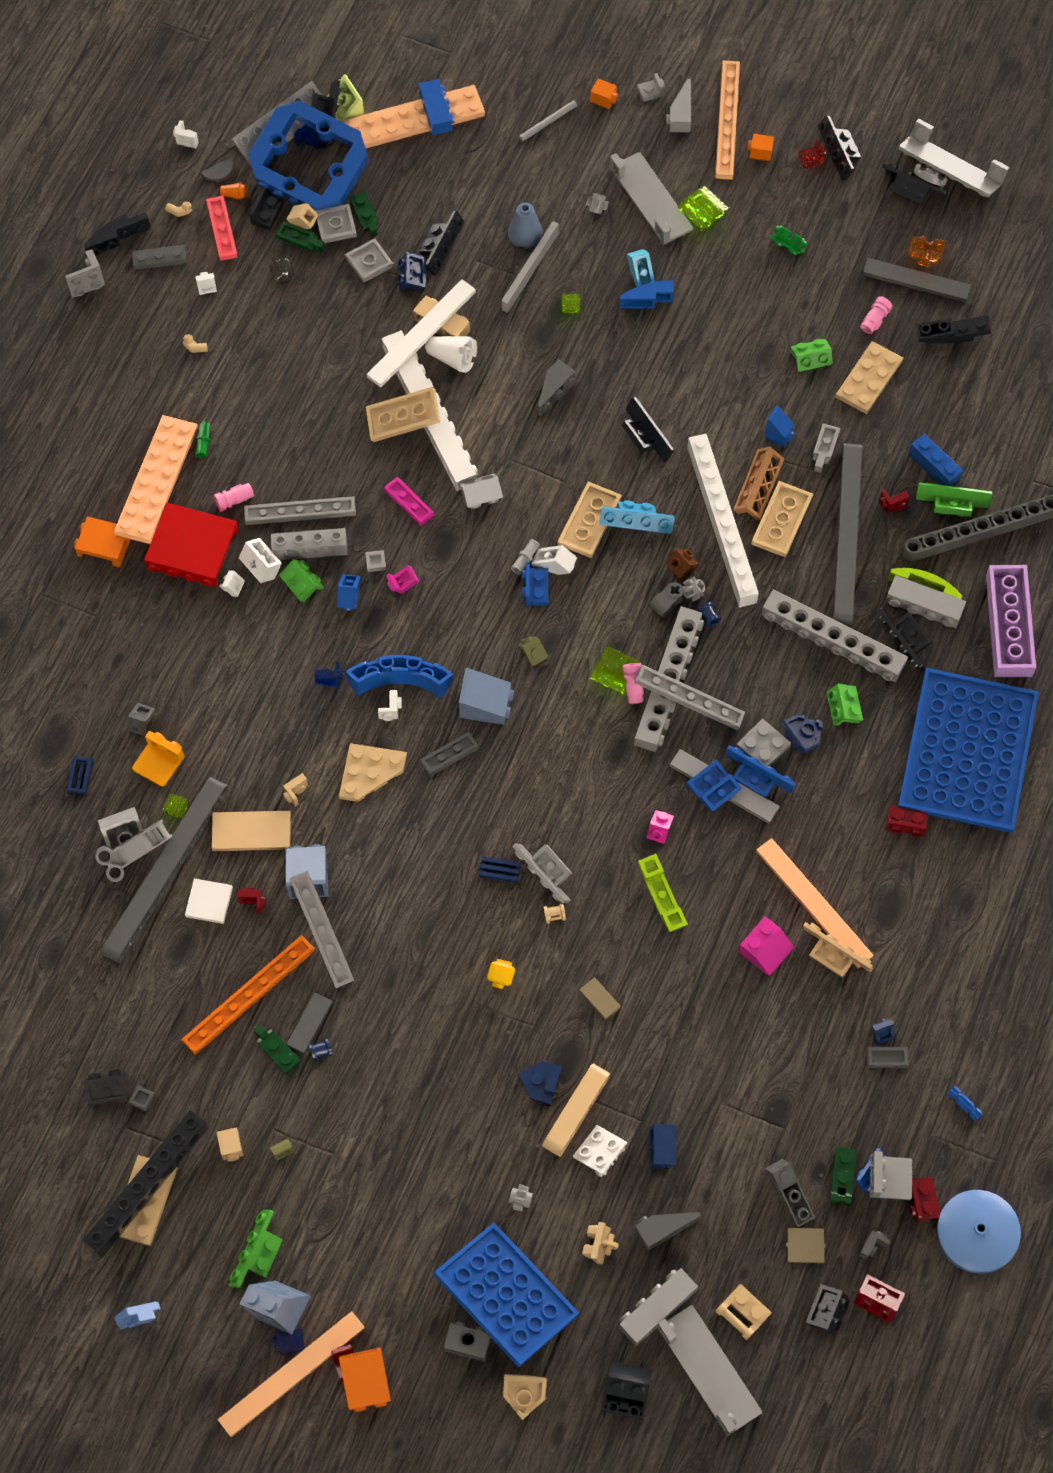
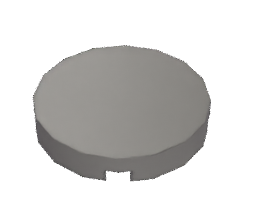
[914,163,948,186]

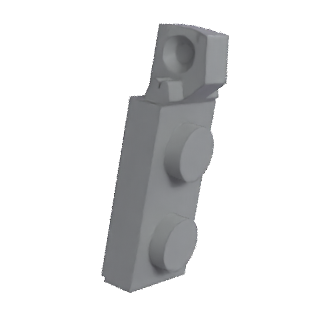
[812,423,840,473]

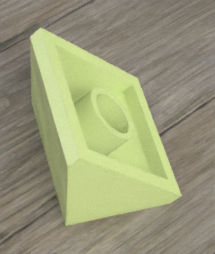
[327,75,364,122]

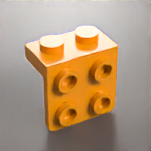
[132,731,184,787]

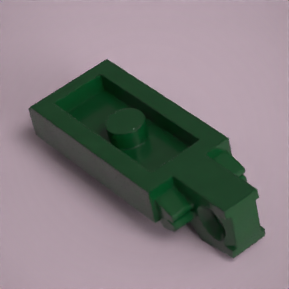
[349,192,379,237]
[276,221,325,253]
[254,1024,301,1075]

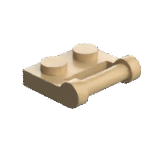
[715,1284,772,1341]

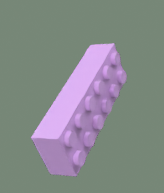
[986,565,1036,677]

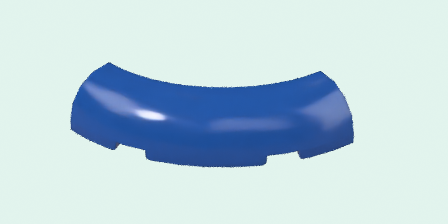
[346,655,453,698]

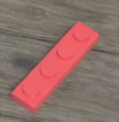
[206,196,238,261]

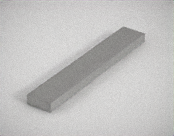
[502,221,559,313]
[244,496,356,525]
[634,664,745,730]
[670,749,780,824]
[289,870,354,988]

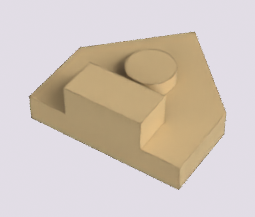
[503,1374,547,1420]

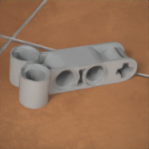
[95,820,172,882]

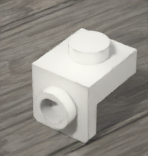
[378,690,402,721]

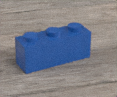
[419,79,455,135]
[909,434,963,486]

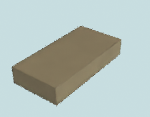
[579,977,621,1021]

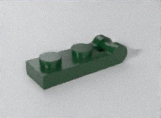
[830,1146,857,1206]

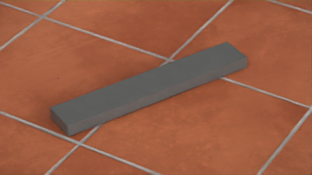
[863,258,971,302]

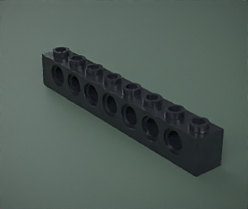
[82,1110,208,1258]

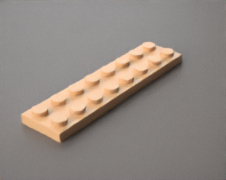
[343,85,485,148]
[114,415,198,544]

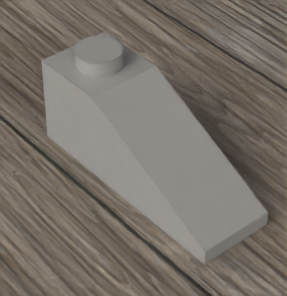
[666,79,691,132]

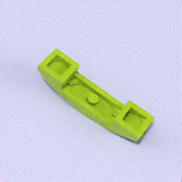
[888,568,962,599]
[638,854,688,932]

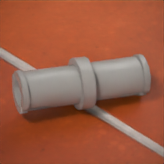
[511,539,540,575]

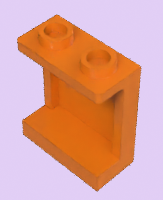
[74,517,130,567]
[339,1347,391,1412]

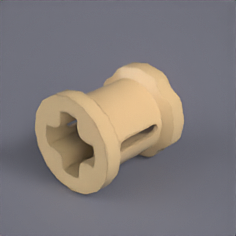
[543,903,566,924]

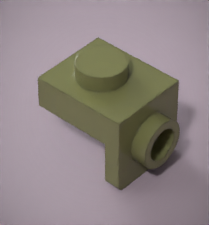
[518,636,548,666]

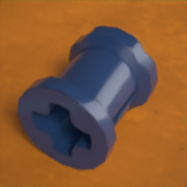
[698,602,721,627]
[309,1038,333,1061]

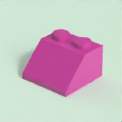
[739,916,794,977]

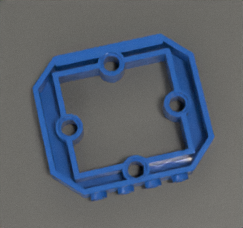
[249,101,369,211]

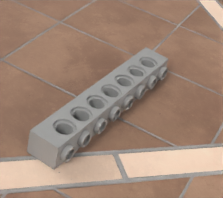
[761,589,908,683]
[634,607,704,752]

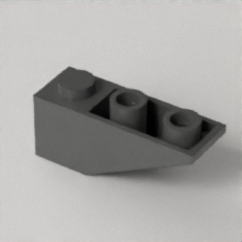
[538,359,576,416]
[765,1159,815,1227]

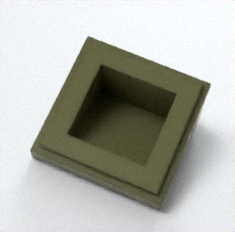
[270,1139,294,1161]

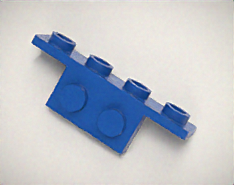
[726,746,795,798]

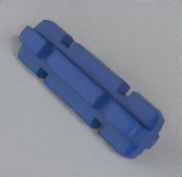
[948,1086,983,1121]

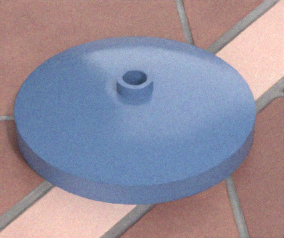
[937,1190,1021,1274]

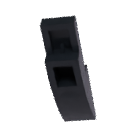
[84,212,151,256]
[916,315,991,344]

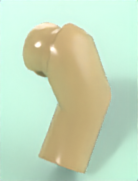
[183,335,207,353]

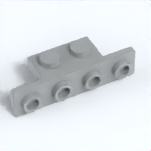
[513,843,572,903]

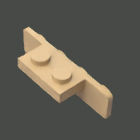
[803,922,873,978]

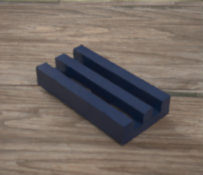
[67,756,93,796]
[479,856,521,883]

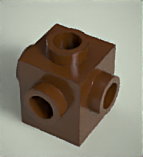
[666,548,700,579]

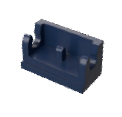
[649,1123,676,1169]

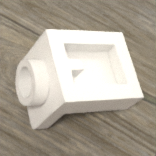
[173,121,198,148]

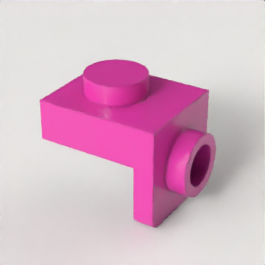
[386,565,420,594]
[647,810,674,844]

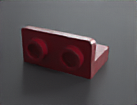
[886,806,928,837]
[909,1177,941,1223]
[854,1274,905,1323]

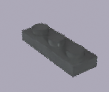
[132,245,187,270]

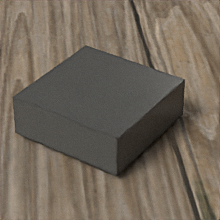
[128,1085,156,1113]

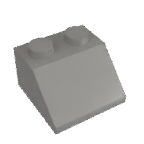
[98,807,143,850]

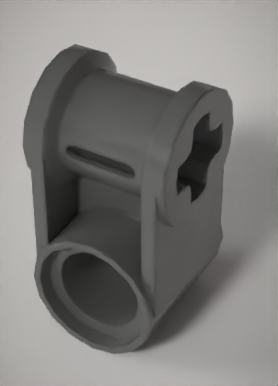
[649,582,683,618]

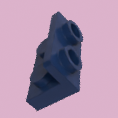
[397,252,426,291]

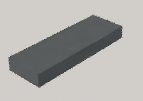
[420,732,479,777]
[287,993,333,1055]

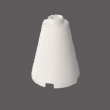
[425,336,477,373]

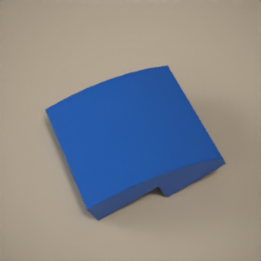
[686,759,742,812]

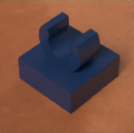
[872,1018,896,1045]

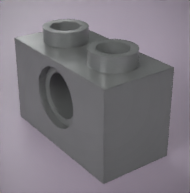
[444,1322,491,1362]

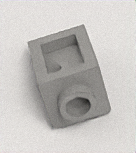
[637,73,665,102]

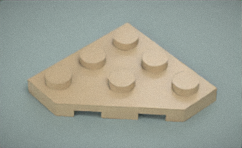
[339,743,407,802]

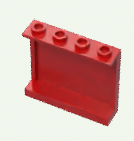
[144,503,239,587]

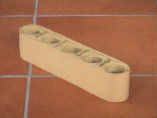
[542,1063,611,1157]

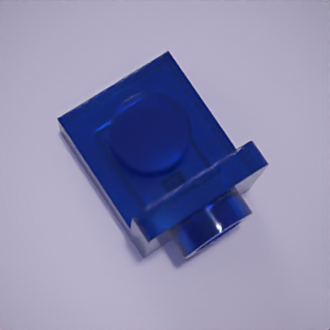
[294,125,322,150]
[314,662,344,687]
[273,1328,305,1355]

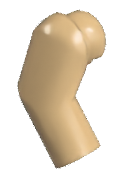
[165,202,192,217]

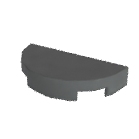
[201,158,234,183]

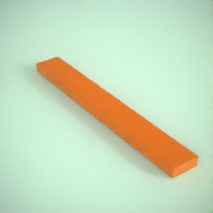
[181,935,315,1055]

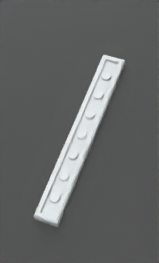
[367,280,476,387]

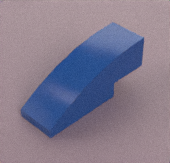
[620,280,674,308]

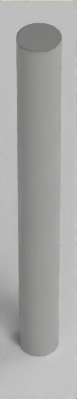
[519,100,577,142]

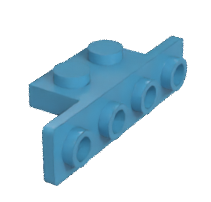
[599,500,675,534]

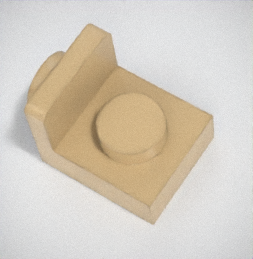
[283,773,308,807]

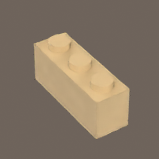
[413,296,470,337]

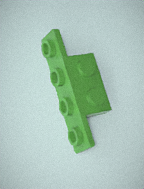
[916,482,992,517]
[229,1210,283,1288]

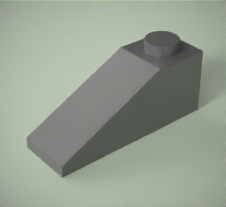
[634,1212,701,1251]

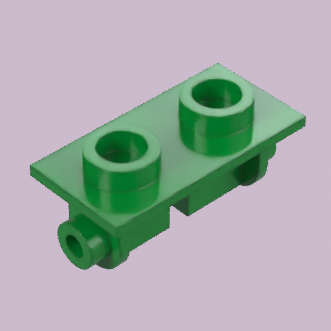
[769,225,807,255]

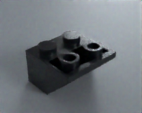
[602,1361,653,1420]

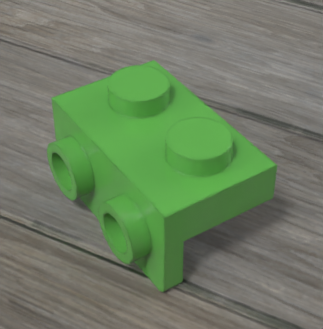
[791,339,833,372]
[279,559,324,602]
[827,684,863,726]

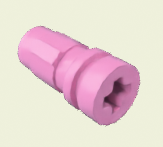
[860,297,893,334]
[213,483,254,512]
[622,663,644,704]

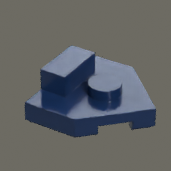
[781,714,823,754]
[518,1061,562,1106]

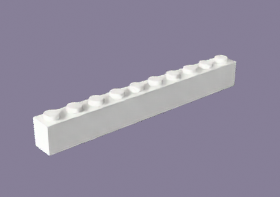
[382,330,478,491]
[688,434,759,607]

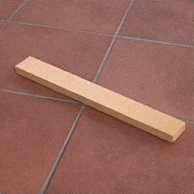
[715,61,740,180]
[756,838,874,969]
[218,1311,365,1437]

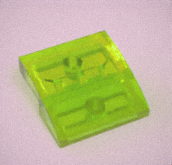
[678,186,729,230]
[590,646,642,694]

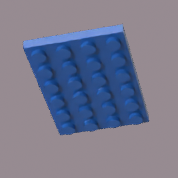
[433,1223,579,1368]

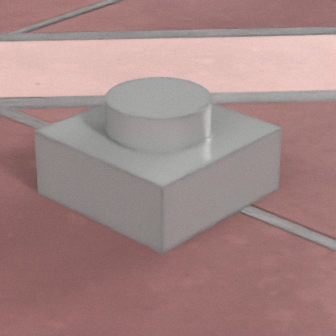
[365,550,386,572]

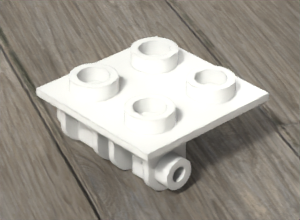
[573,1125,627,1177]

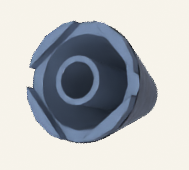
[508,203,543,249]

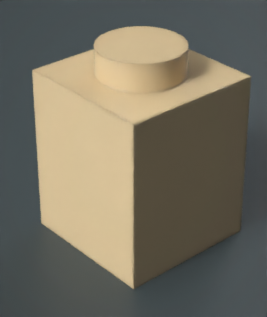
[286,204,318,229]
[217,1127,243,1162]

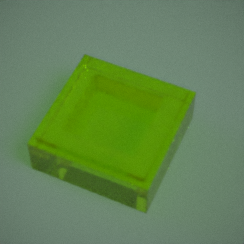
[562,294,580,313]
[163,793,189,819]

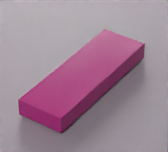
[384,477,434,527]

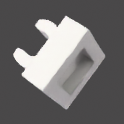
[196,272,217,295]
[219,571,245,597]

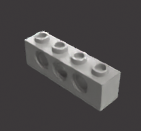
[271,528,348,560]

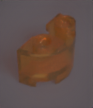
[907,236,947,267]

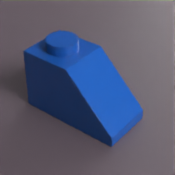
[765,406,795,447]
[337,574,361,611]

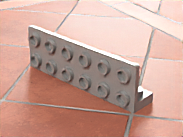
[227,81,322,167]
[898,119,1010,197]
[610,152,693,245]
[657,1305,762,1436]

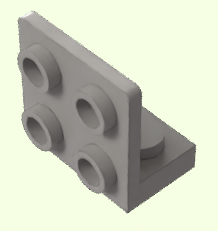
[65,249,105,298]
[870,1151,912,1200]

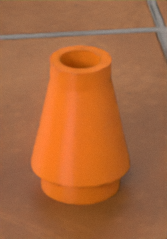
[220,182,247,200]

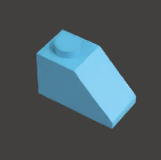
[627,249,655,287]

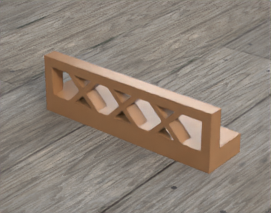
[733,447,784,520]

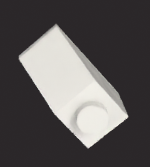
[531,545,577,575]

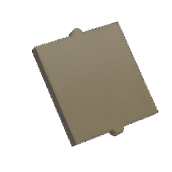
[786,1228,826,1264]

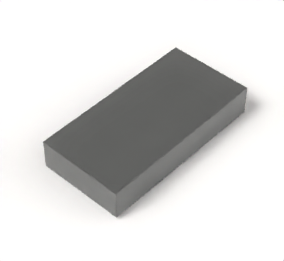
[867,1047,909,1068]

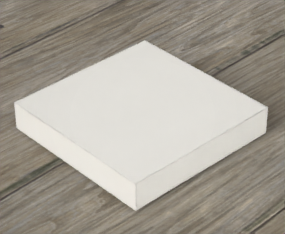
[185,879,233,924]

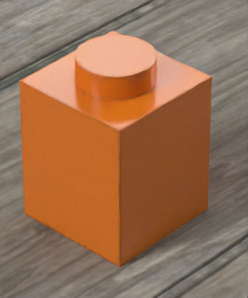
[590,79,618,109]
[747,134,774,161]

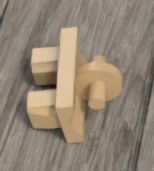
[582,1222,619,1265]

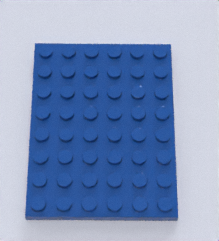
[898,668,1039,833]

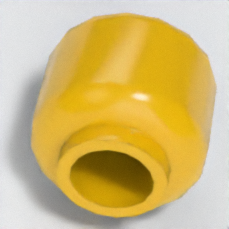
[487,959,515,989]

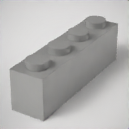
[886,575,966,628]
[619,1268,698,1346]

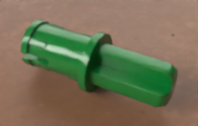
[195,422,211,458]

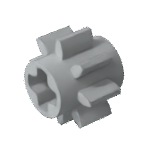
[586,193,609,214]
[683,576,705,601]
[509,1184,533,1212]

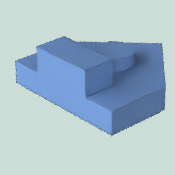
[115,1302,161,1330]

